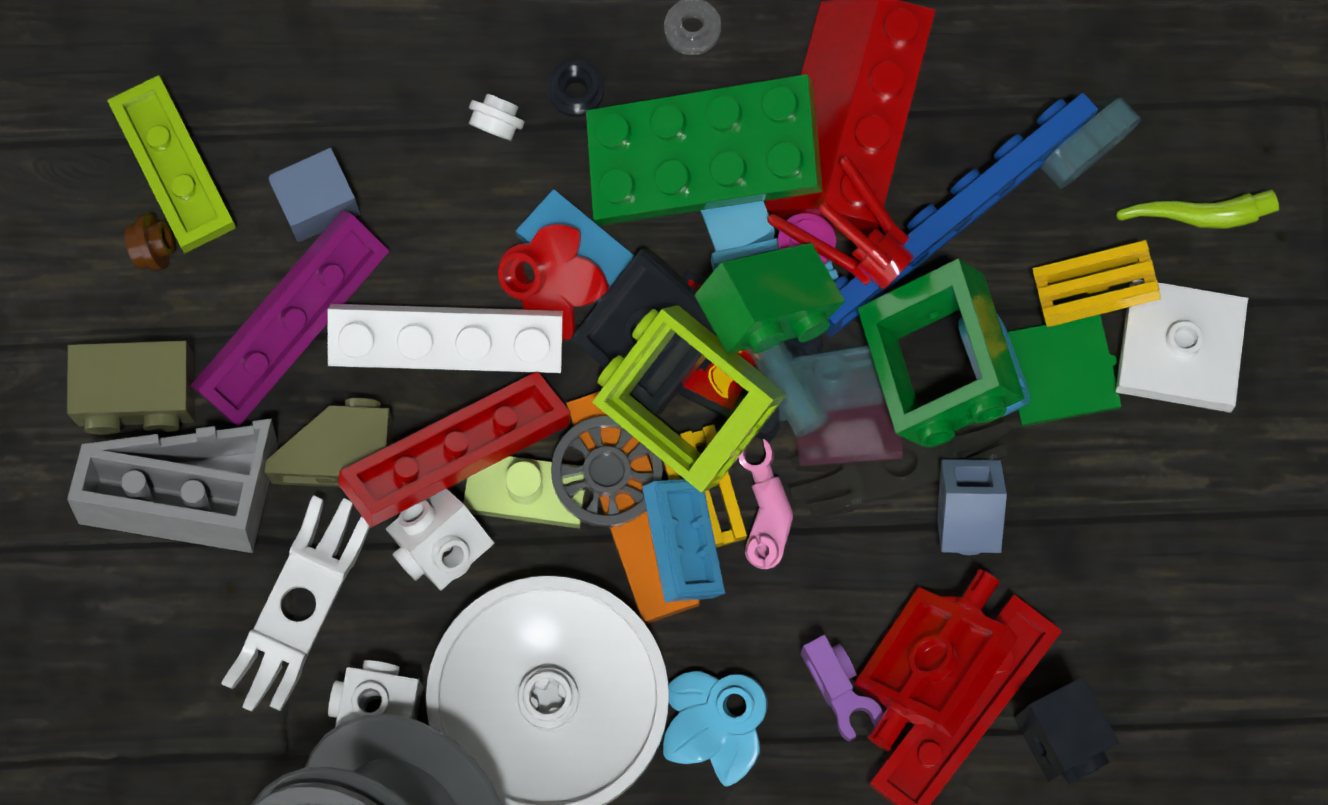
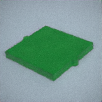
[1008,315,1121,427]

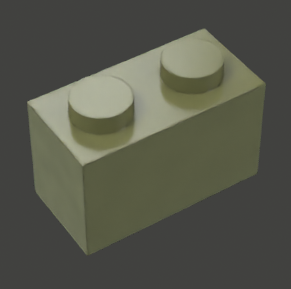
[67,341,195,435]

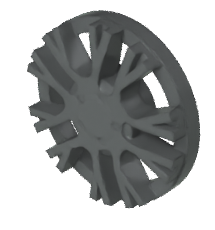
[551,416,663,528]

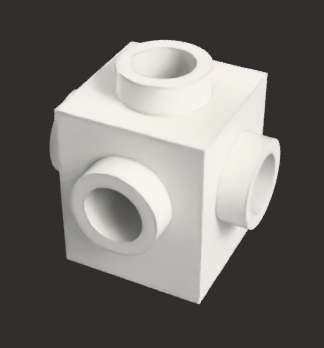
[386,489,494,591]
[328,660,423,727]

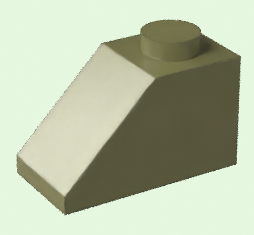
[264,398,394,487]

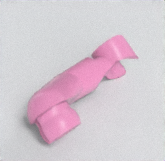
[738,439,793,569]

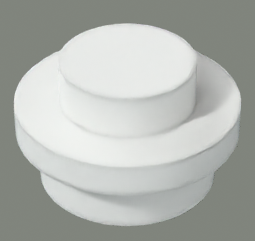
[469,94,525,141]

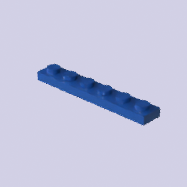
[825,93,1098,338]

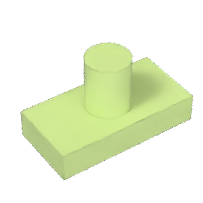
[463,456,586,529]

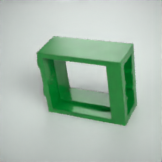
[857,259,1025,447]

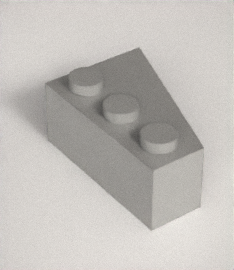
[67,419,278,553]

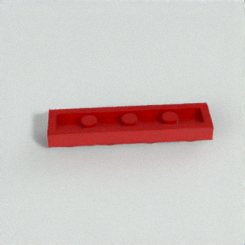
[338,371,571,528]
[869,594,1062,805]

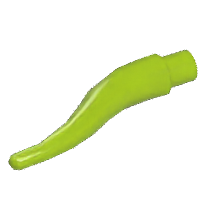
[1116,189,1279,229]

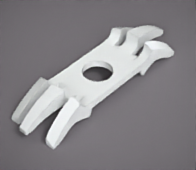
[221,495,370,712]

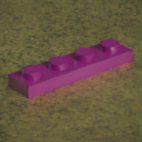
[190,210,389,427]

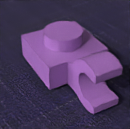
[800,635,883,742]

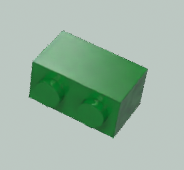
[695,243,845,354]

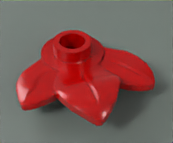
[498,224,609,340]

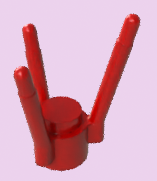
[767,156,914,290]

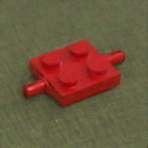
[854,569,1018,751]

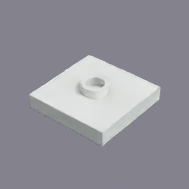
[1116,279,1248,412]

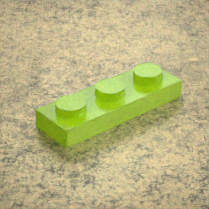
[107,75,236,254]

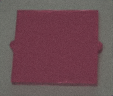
[790,374,903,466]

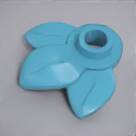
[663,671,768,786]

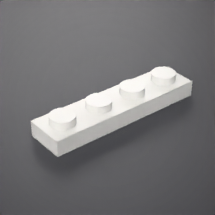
[328,304,563,373]

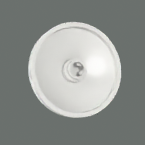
[426,576,669,805]

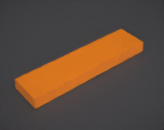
[566,392,699,625]

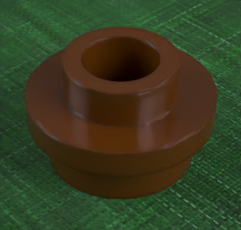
[124,213,175,271]

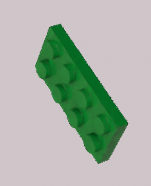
[586,74,823,226]

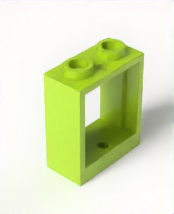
[592,305,787,493]

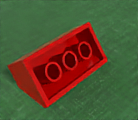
[765,0,936,237]

